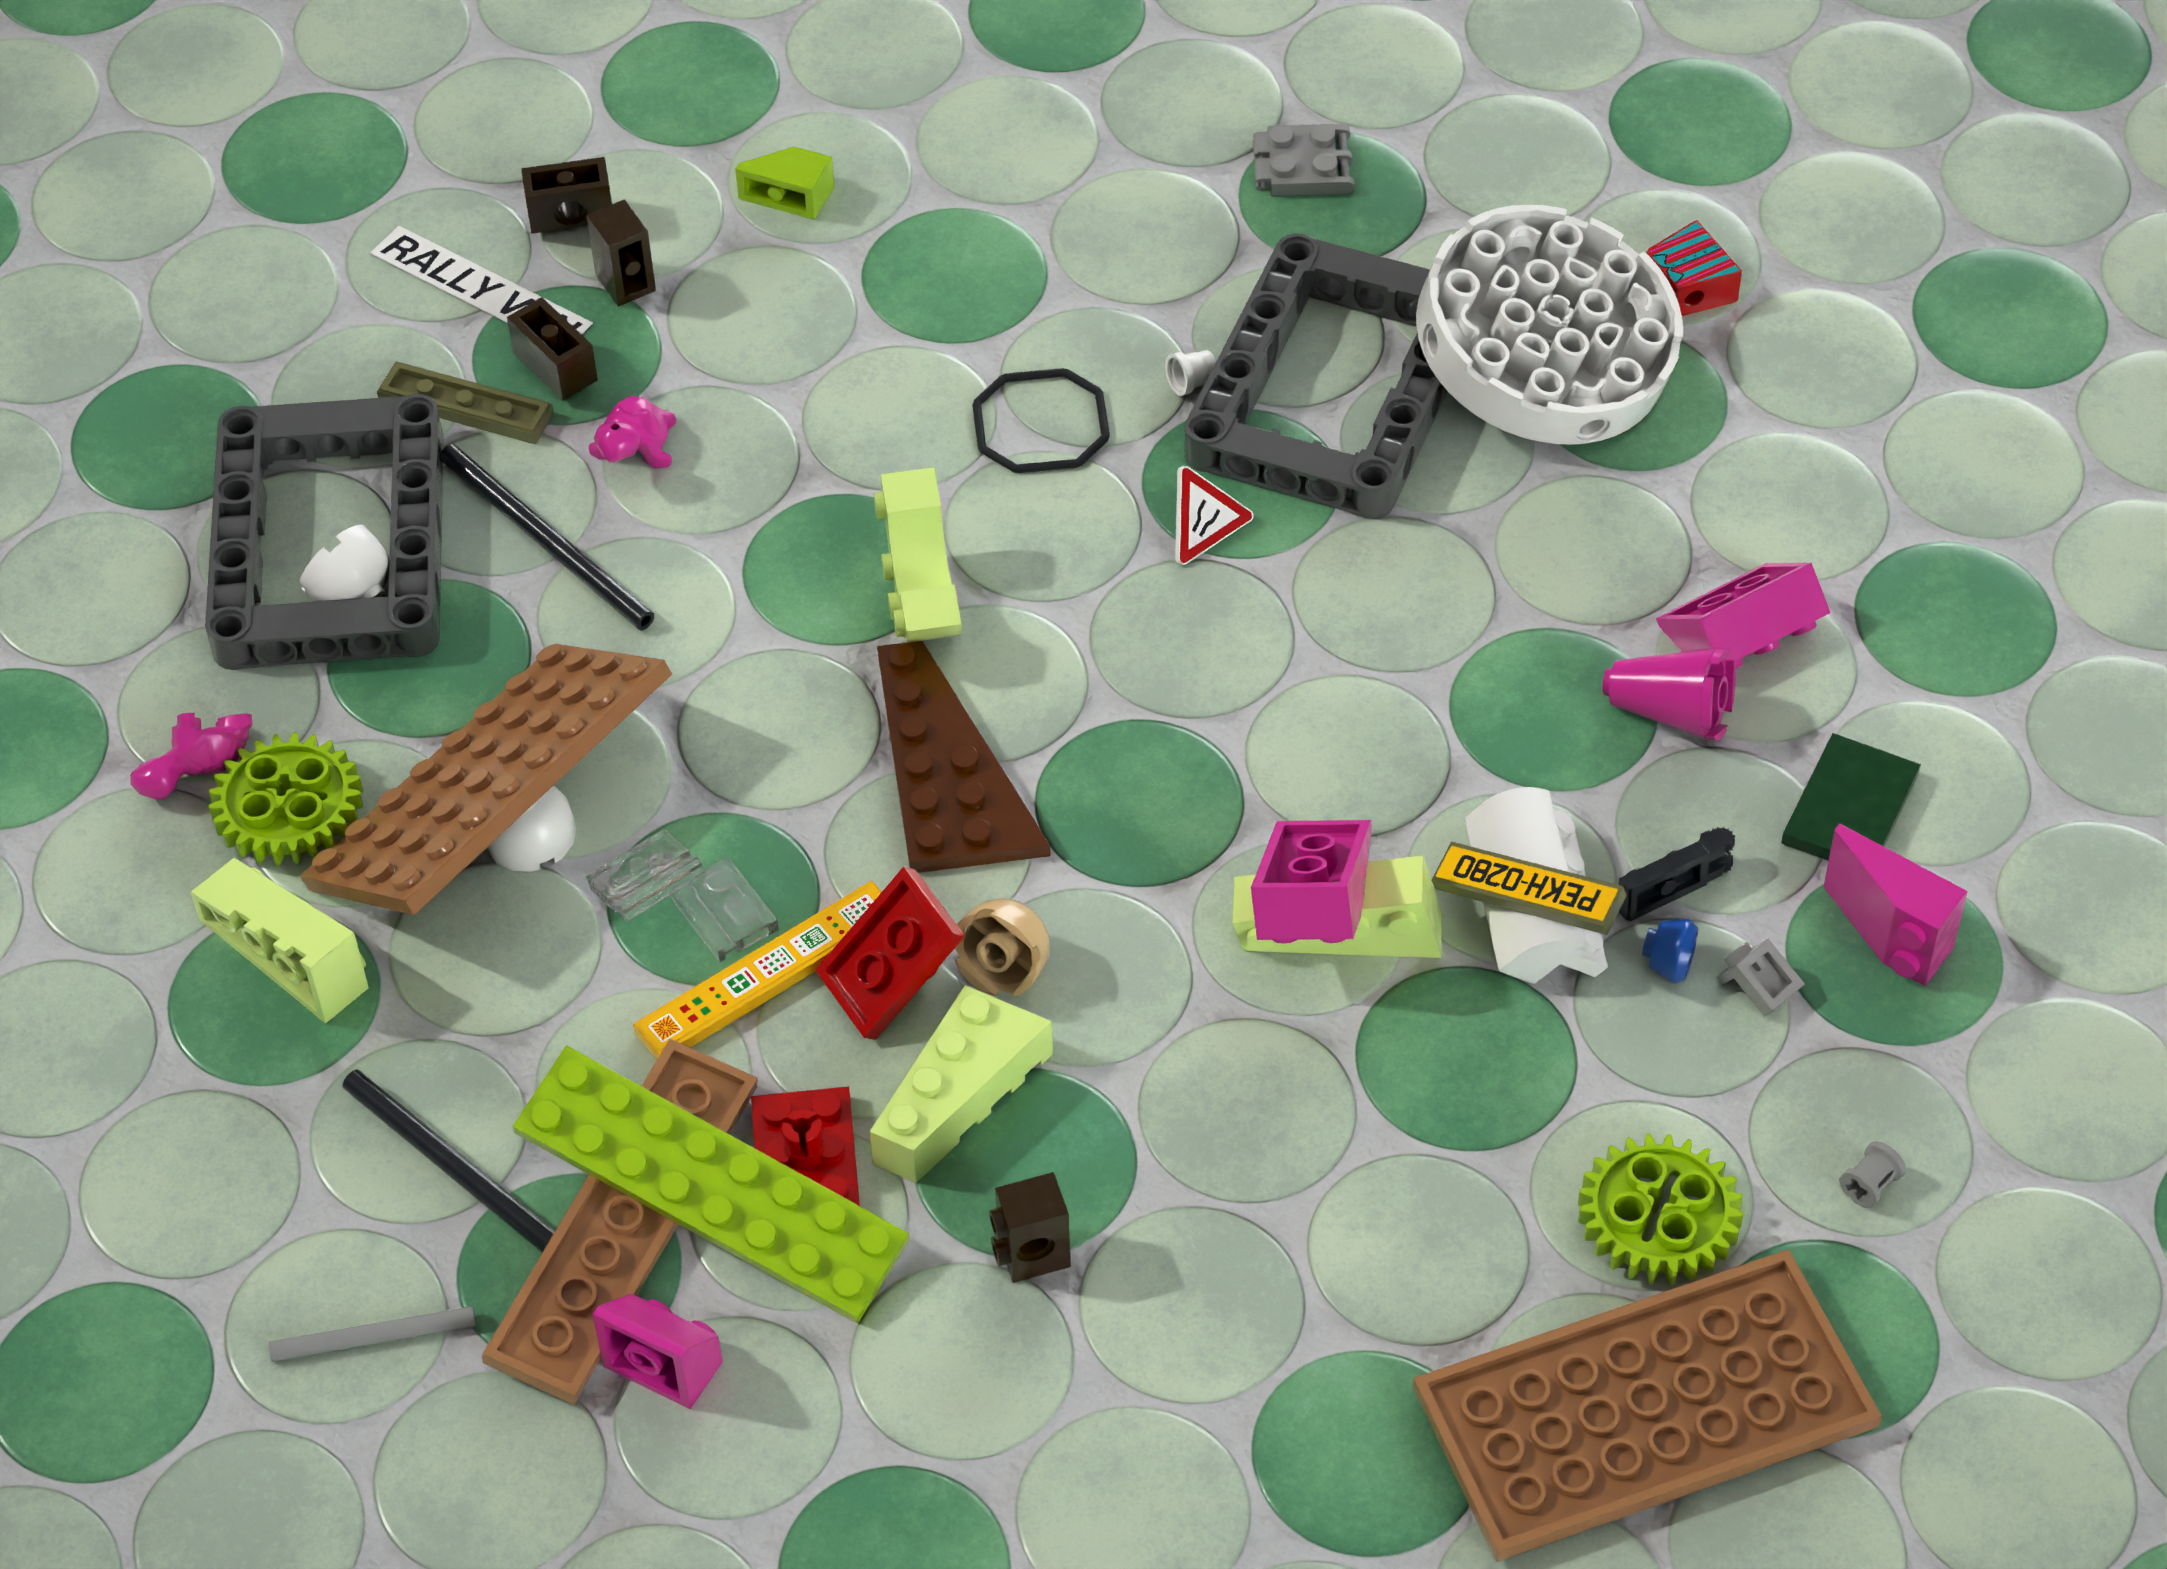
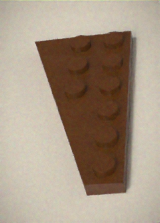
[877,641,1051,873]

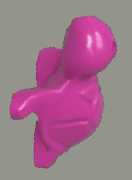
[588,396,677,469]
[130,713,253,800]

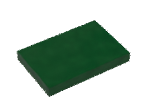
[1781,733,1921,860]

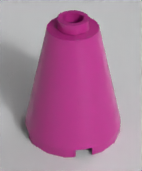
[1602,648,1736,741]

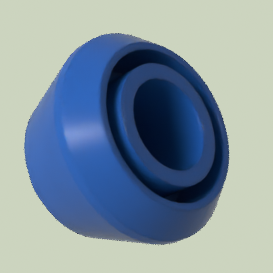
[1642,919,1699,983]

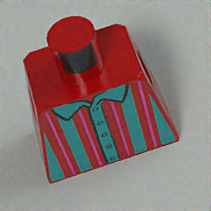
[1646,220,1742,316]

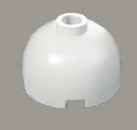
[300,525,389,602]
[486,786,576,872]

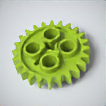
[209,732,363,866]
[1578,1133,1744,1285]

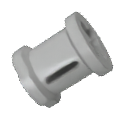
[1839,1141,1906,1208]

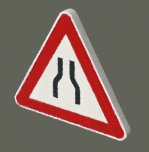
[1175,466,1254,565]

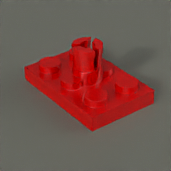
[815,866,965,1040]
[751,1086,860,1206]

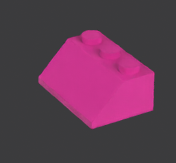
[1656,563,1831,669]

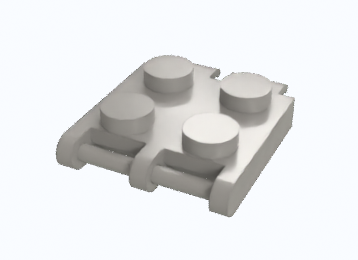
[1253,124,1355,196]

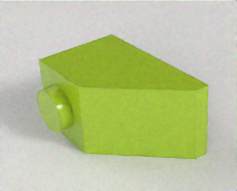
[735,146,835,220]

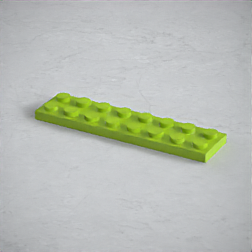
[512,1045,910,1324]

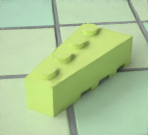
[1232,855,1442,958]
[191,858,369,1024]
[869,985,1053,1183]

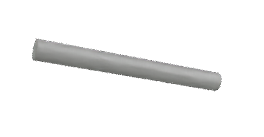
[269,1306,476,1362]

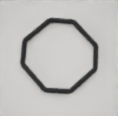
[972,368,1110,473]

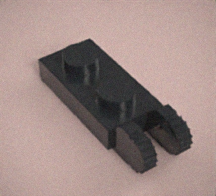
[1619,827,1735,921]

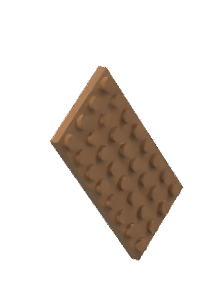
[300,644,672,915]
[1413,1249,1882,1562]

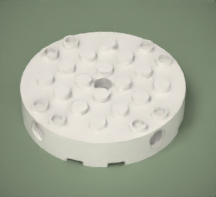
[1416,205,1683,445]

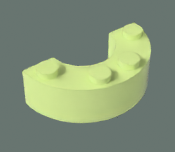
[873,467,962,643]

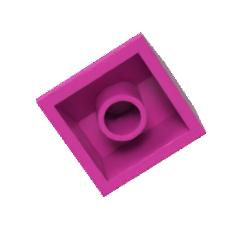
[592,1294,723,1409]

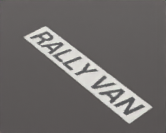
[370,226,593,334]

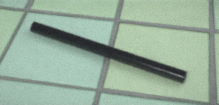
[440,444,655,630]
[342,1069,555,1253]

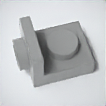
[1717,939,1805,1016]

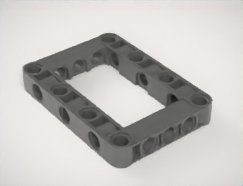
[1185,233,1448,519]
[205,394,444,670]

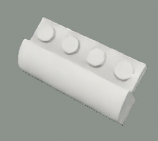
[1464,787,1608,984]

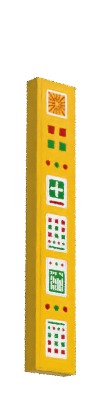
[633,880,882,1060]

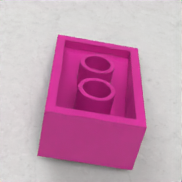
[1251,820,1372,944]
[1823,823,1967,986]

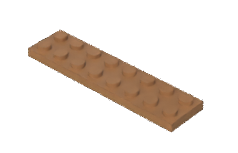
[482,1039,758,1405]

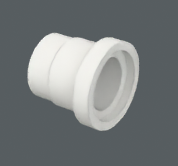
[1165,350,1216,396]

